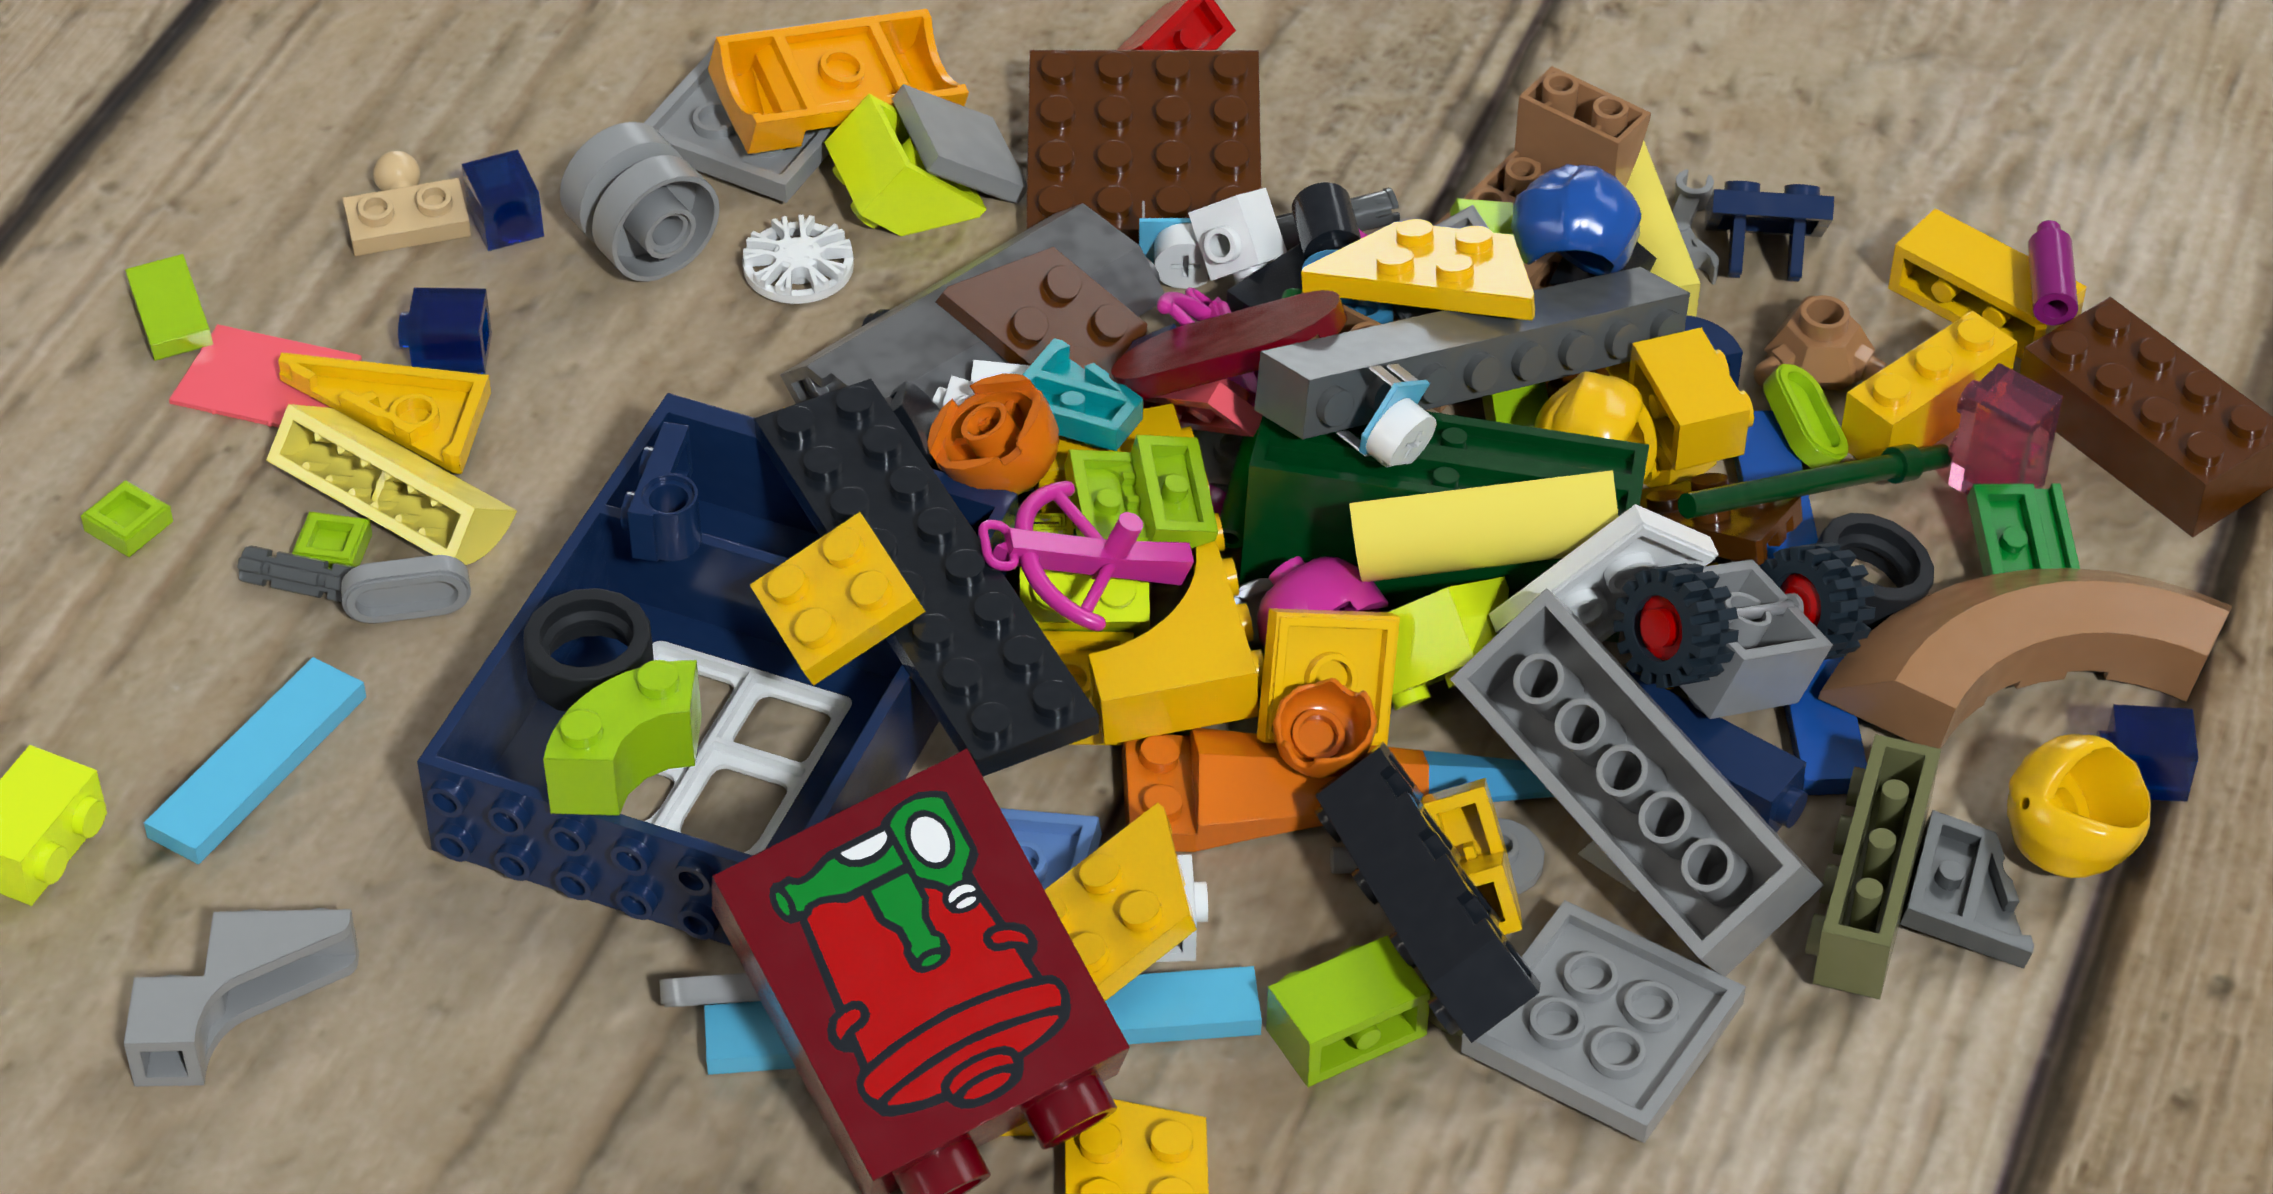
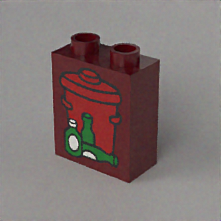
[712,749,1130,1194]

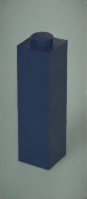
[1625,668,1808,833]

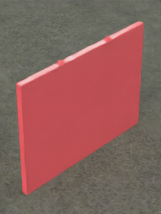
[169,324,362,428]

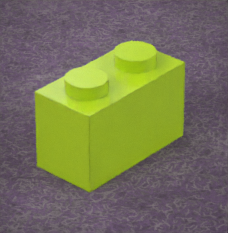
[1266,935,1430,1087]

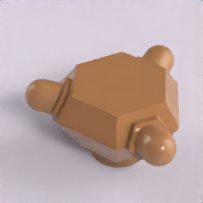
[1754,295,1888,390]

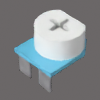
[1139,201,1209,289]
[1337,364,1436,467]

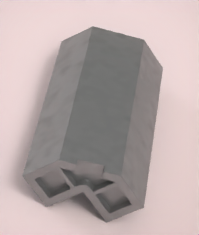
[780,203,1164,406]

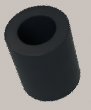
[1292,182,1361,260]

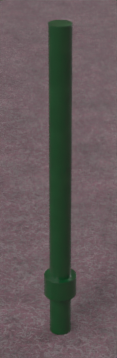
[1678,444,1952,519]

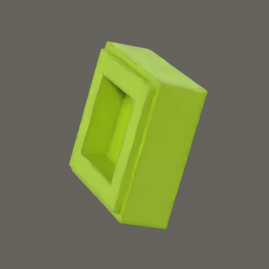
[81,480,173,557]
[292,511,372,568]

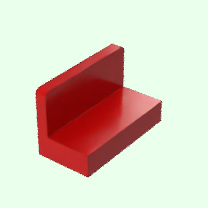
[1117,0,1236,50]

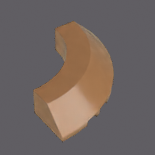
[1818,568,2232,749]

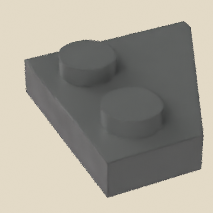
[1900,810,2034,969]

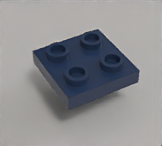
[1704,181,1834,282]

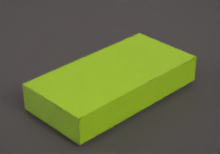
[125,254,213,361]

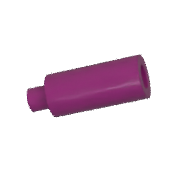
[2028,220,2078,326]

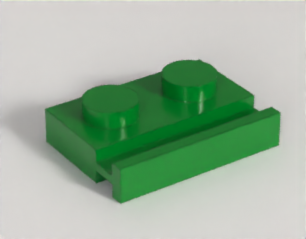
[1967,483,2080,576]

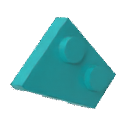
[1022,338,1143,451]

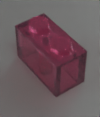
[1948,363,2063,495]

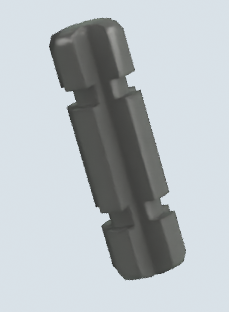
[237,545,355,603]

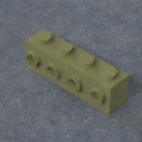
[1805,734,1941,1000]

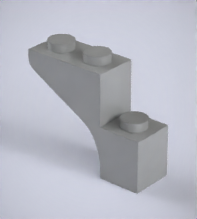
[124,908,359,1087]

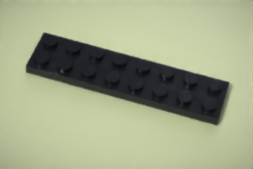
[754,378,1099,777]

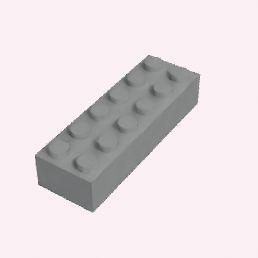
[1450,588,1824,977]

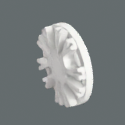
[742,215,854,304]

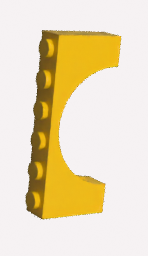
[1033,403,1264,745]

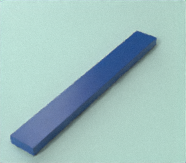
[1733,410,1867,795]

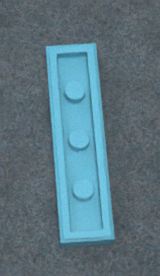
[144,657,366,865]

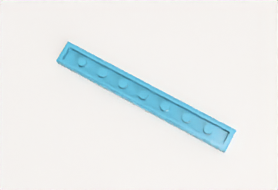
[704,966,1262,1075]

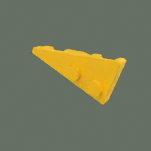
[278,352,491,474]

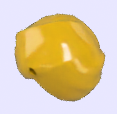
[1534,371,1657,480]
[2007,734,2151,878]

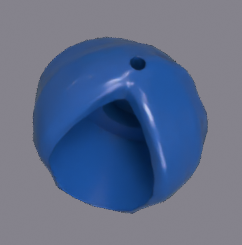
[1511,164,1642,276]

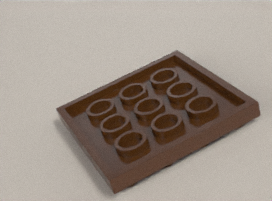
[1027,50,1261,244]

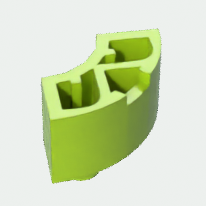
[543,660,702,816]

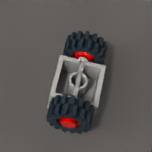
[1614,542,1876,719]

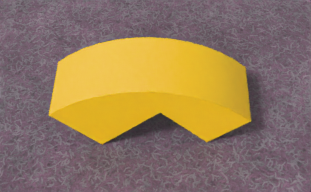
[1421,778,1522,935]

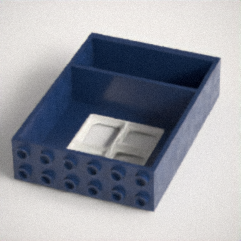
[417,393,1019,946]

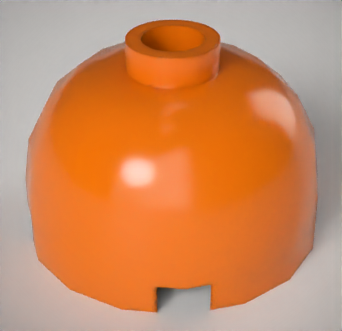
[927,373,1059,496]

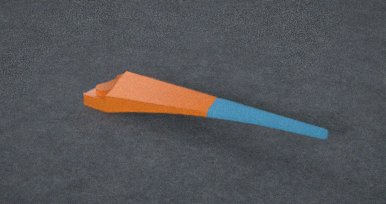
[1122,728,1554,852]

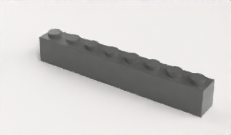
[1254,267,1690,440]

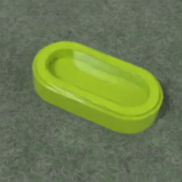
[1763,364,1848,469]

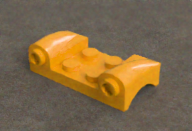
[708,9,969,154]

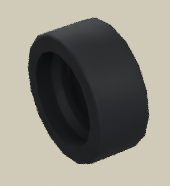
[1817,513,1934,631]
[524,588,654,712]

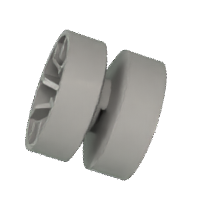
[560,122,719,281]

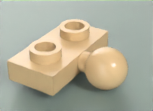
[343,151,471,256]

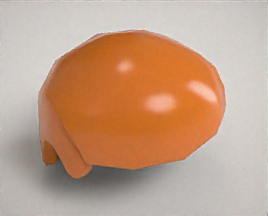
[1271,678,1377,779]

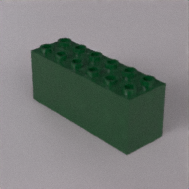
[1239,411,1649,643]

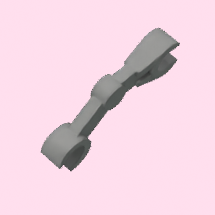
[1672,169,1719,285]

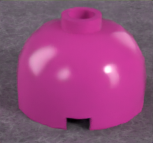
[1257,556,1389,650]

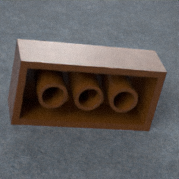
[2014,297,2273,537]

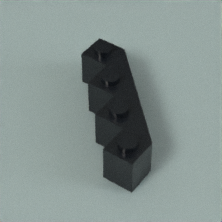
[1315,742,1541,1043]

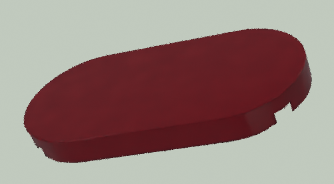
[1111,290,1347,399]

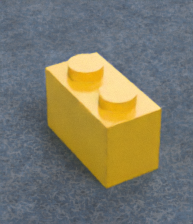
[1628,327,1754,471]

